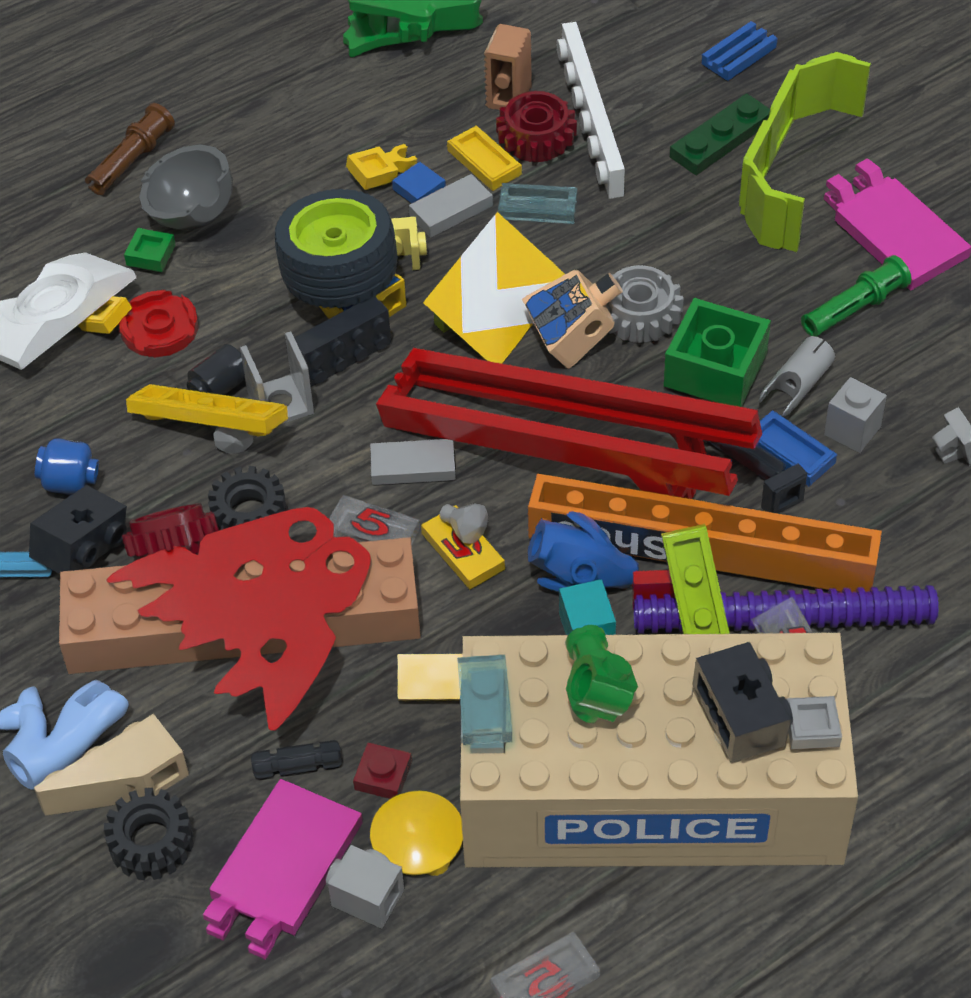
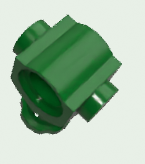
[565,625,638,723]

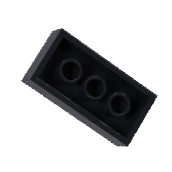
[294,296,391,387]

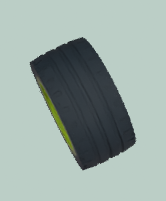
[275,189,397,308]

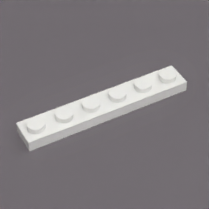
[557,22,625,199]

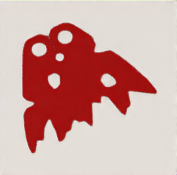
[106,507,371,731]

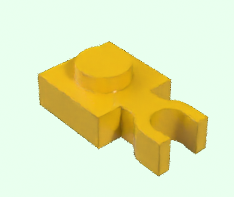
[346,144,417,190]

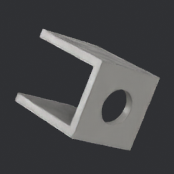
[240,331,314,424]

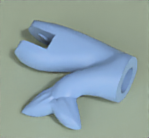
[0,680,129,790]

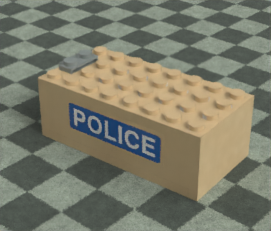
[460,633,858,867]

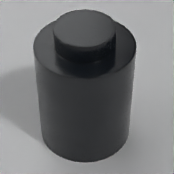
[186,344,245,395]

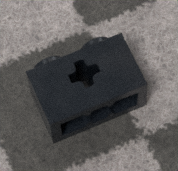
[29,485,127,574]
[692,642,793,763]

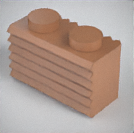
[484,24,532,110]

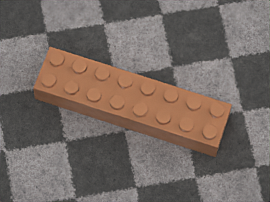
[59,537,421,674]

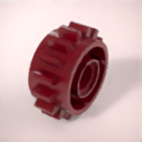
[496,91,577,162]
[122,503,219,559]

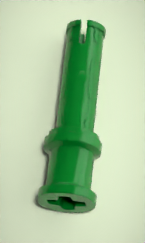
[801,255,912,337]

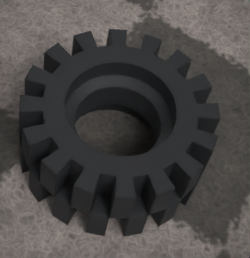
[208,466,287,531]
[104,788,194,881]

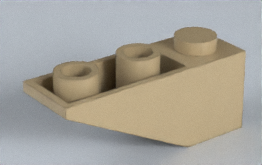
[34,714,189,815]

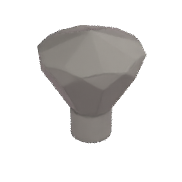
[213,426,253,453]
[440,503,488,543]

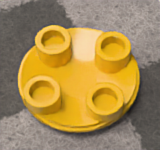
[370,791,463,876]

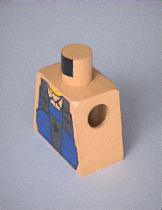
[522,270,623,369]

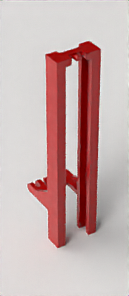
[376,348,762,499]

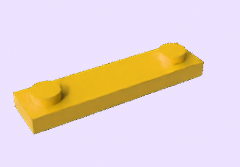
[126,384,288,436]

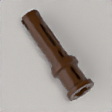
[85,103,175,195]

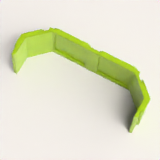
[739,52,871,252]

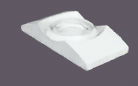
[0,253,136,370]

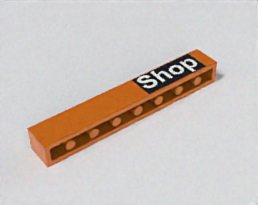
[528,474,882,592]

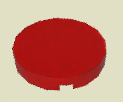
[119,290,199,358]

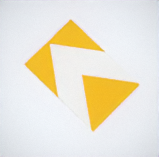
[423,212,565,364]

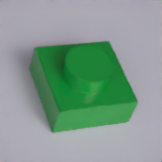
[124,228,176,272]

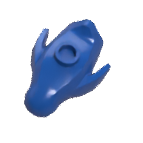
[528,511,639,591]

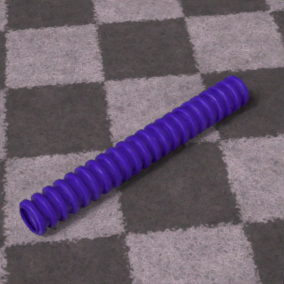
[634,585,939,634]

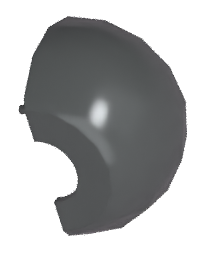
[139,144,233,231]

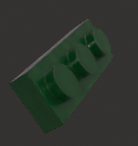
[669,93,770,176]

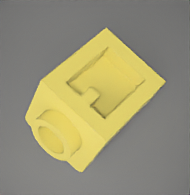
[391,217,427,270]

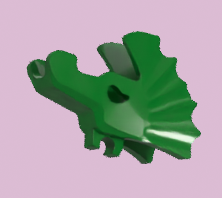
[343,0,483,57]

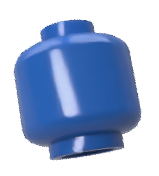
[35,438,99,495]

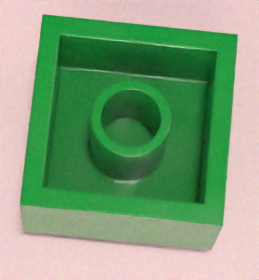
[664,298,771,407]

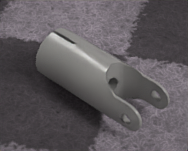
[759,336,835,417]

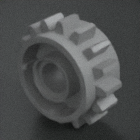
[606,265,683,343]

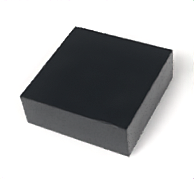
[761,463,807,514]

